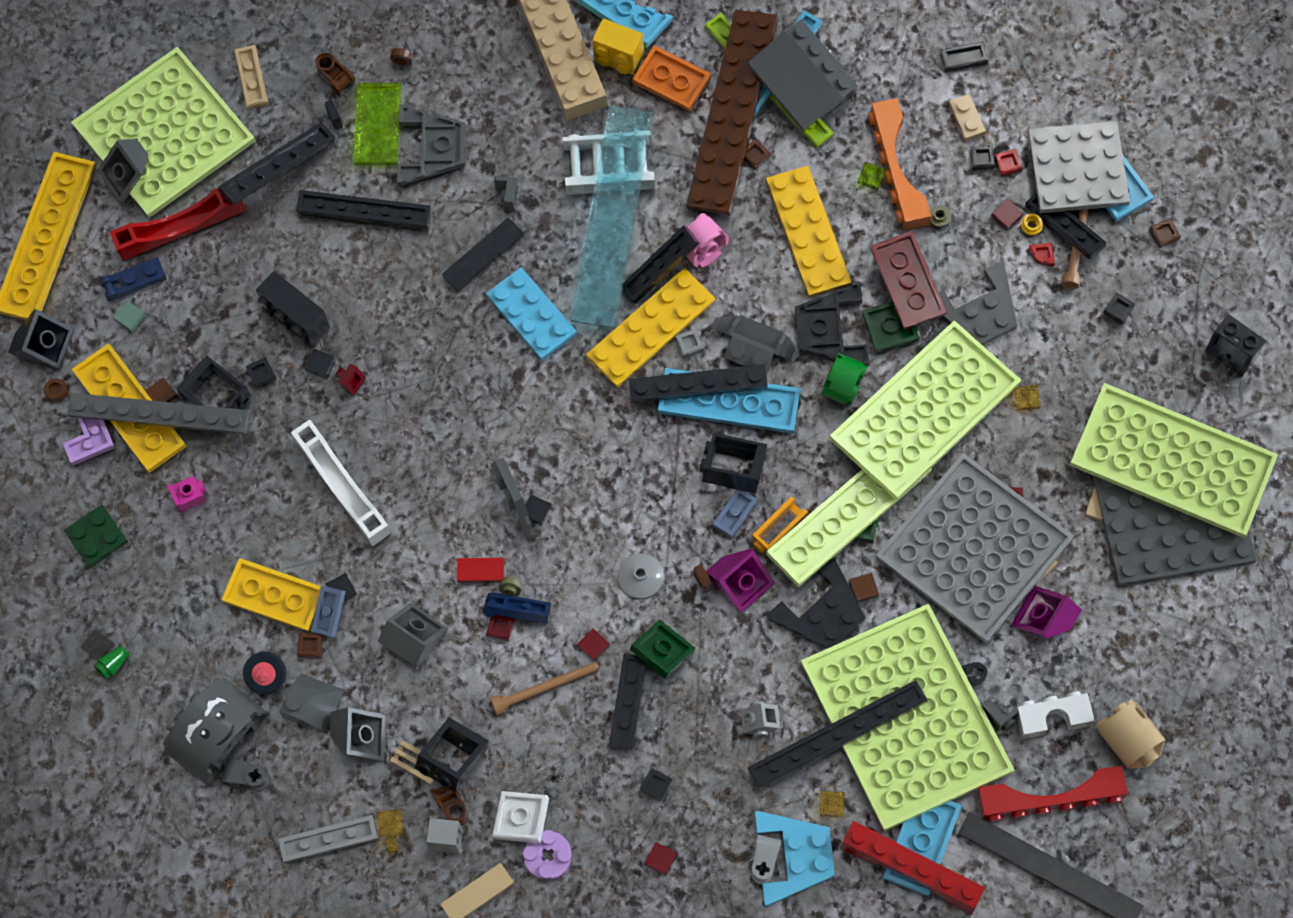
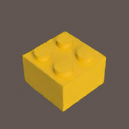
[592,18,644,75]

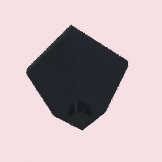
[8,309,74,369]

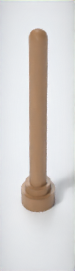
[1061,209,1088,289]
[490,662,599,716]

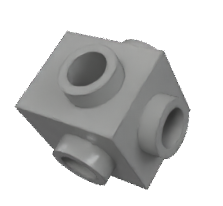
[741,702,780,738]

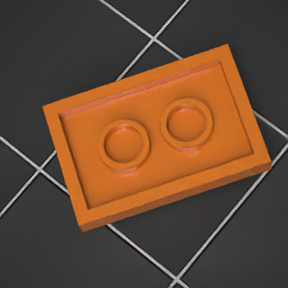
[632,45,711,112]

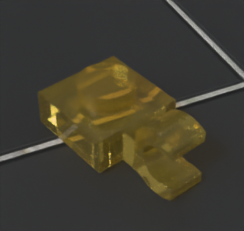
[377,809,404,853]

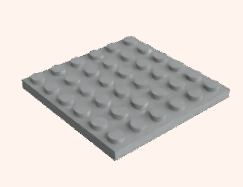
[876,453,1074,643]

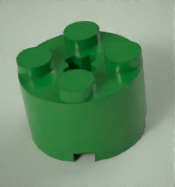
[820,353,867,405]

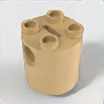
[1096,699,1166,769]

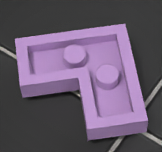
[63,418,115,466]

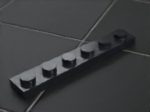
[218,122,336,206]
[296,190,432,229]
[629,364,768,403]

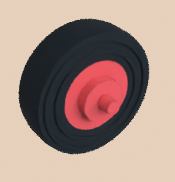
[243,651,286,694]

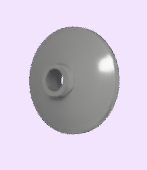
[617,554,664,599]

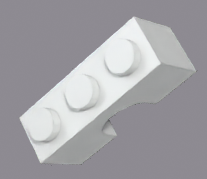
[1016,691,1095,739]

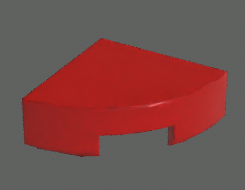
[1028,243,1055,266]

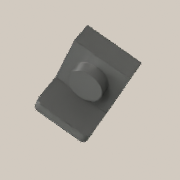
[494,175,518,211]
[981,699,1018,731]

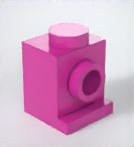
[167,476,206,513]

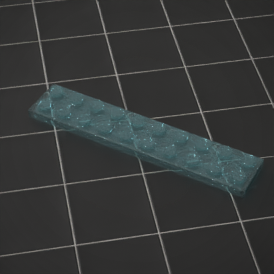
[570,105,654,329]

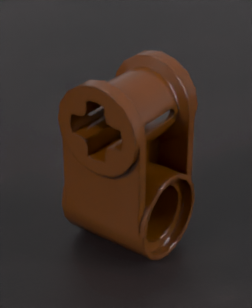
[315,52,356,95]
[430,786,469,826]

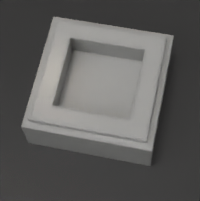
[675,329,704,358]

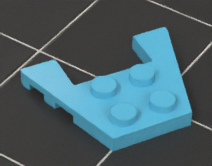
[755,811,835,907]

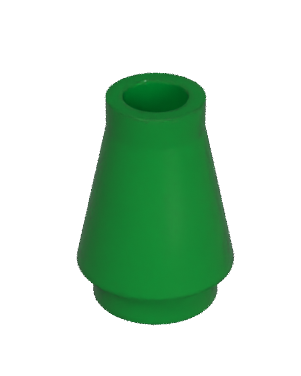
[94,645,130,679]

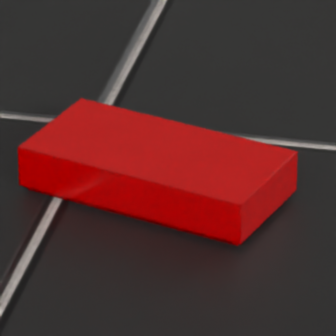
[457,558,504,583]

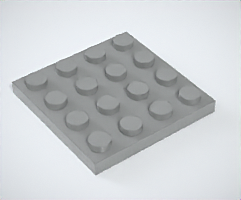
[1028,121,1130,213]

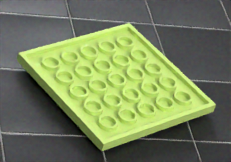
[71,47,256,218]

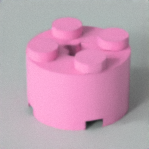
[686,213,729,267]

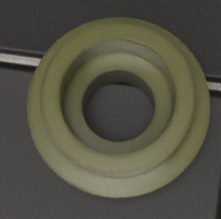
[930,206,951,228]
[498,576,522,596]

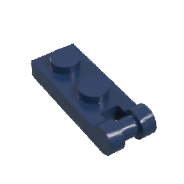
[99,257,167,301]
[482,592,551,624]

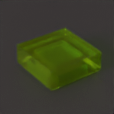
[857,162,886,191]

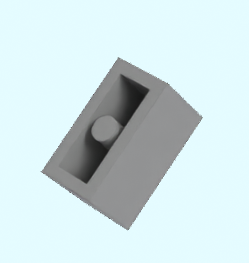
[423,818,463,854]

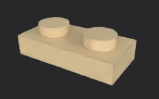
[948,94,986,142]

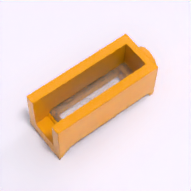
[752,496,808,554]

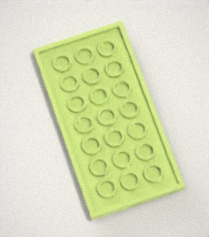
[829,321,1021,501]
[1070,383,1278,538]

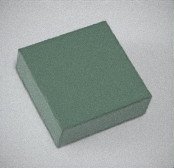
[113,301,146,332]

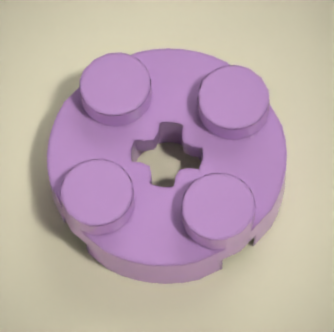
[523,830,572,880]

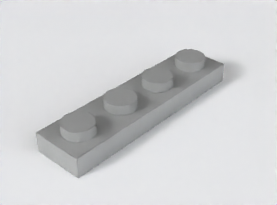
[279,815,379,863]

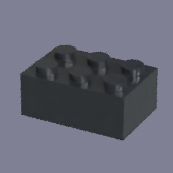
[256,271,330,347]

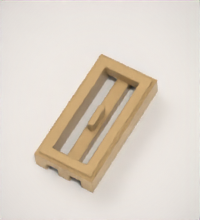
[390,740,442,785]

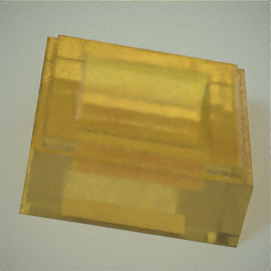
[1014,385,1041,411]
[819,790,845,818]

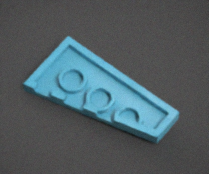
[577,0,673,49]

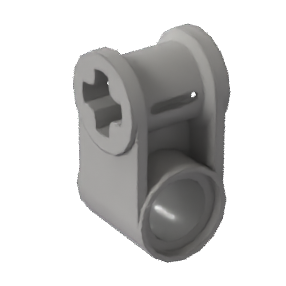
[751,835,782,885]

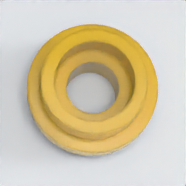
[1020,214,1043,236]

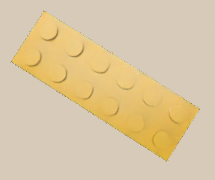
[766,165,852,298]
[586,268,716,388]
[72,343,187,473]

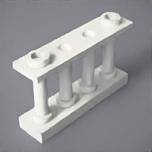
[563,130,655,195]

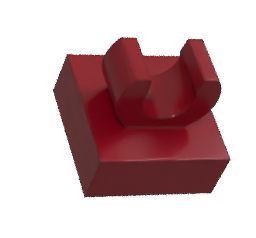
[335,364,366,396]

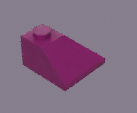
[706,549,775,613]
[1011,586,1082,639]

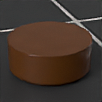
[390,48,413,66]
[44,378,68,402]

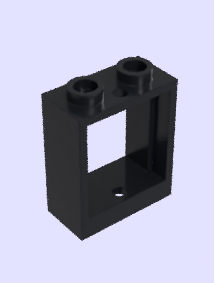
[1205,314,1266,377]
[176,355,251,409]
[699,433,767,494]
[415,717,489,792]

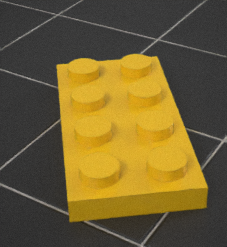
[221,558,321,632]

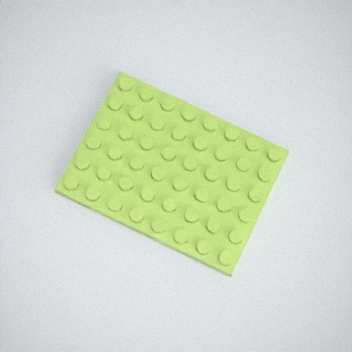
[801,604,1015,831]

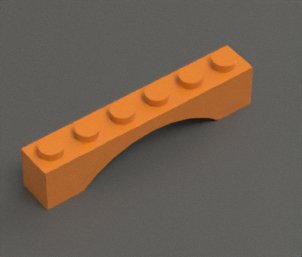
[868,98,931,231]

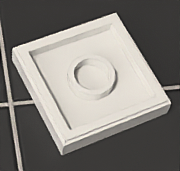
[492,791,549,844]

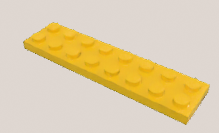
[0,151,97,320]

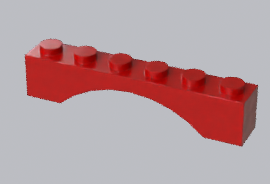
[109,188,247,261]
[977,766,1128,822]
[840,821,985,915]

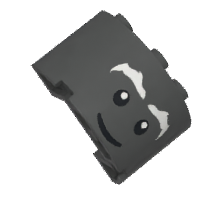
[163,678,270,787]

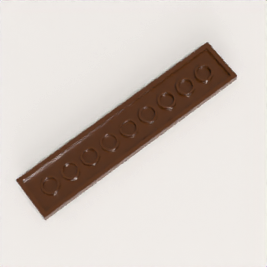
[686,9,778,215]

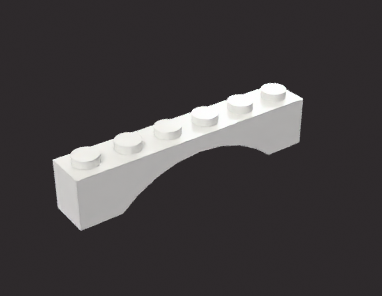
[291,420,391,546]

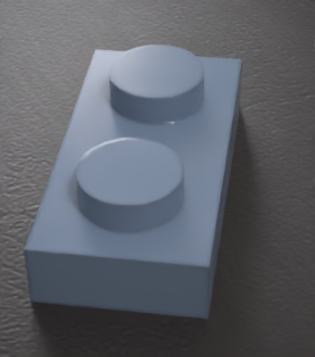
[713,490,758,538]
[311,586,346,637]

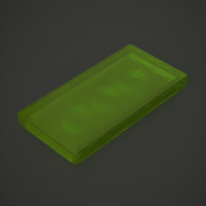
[353,83,402,166]

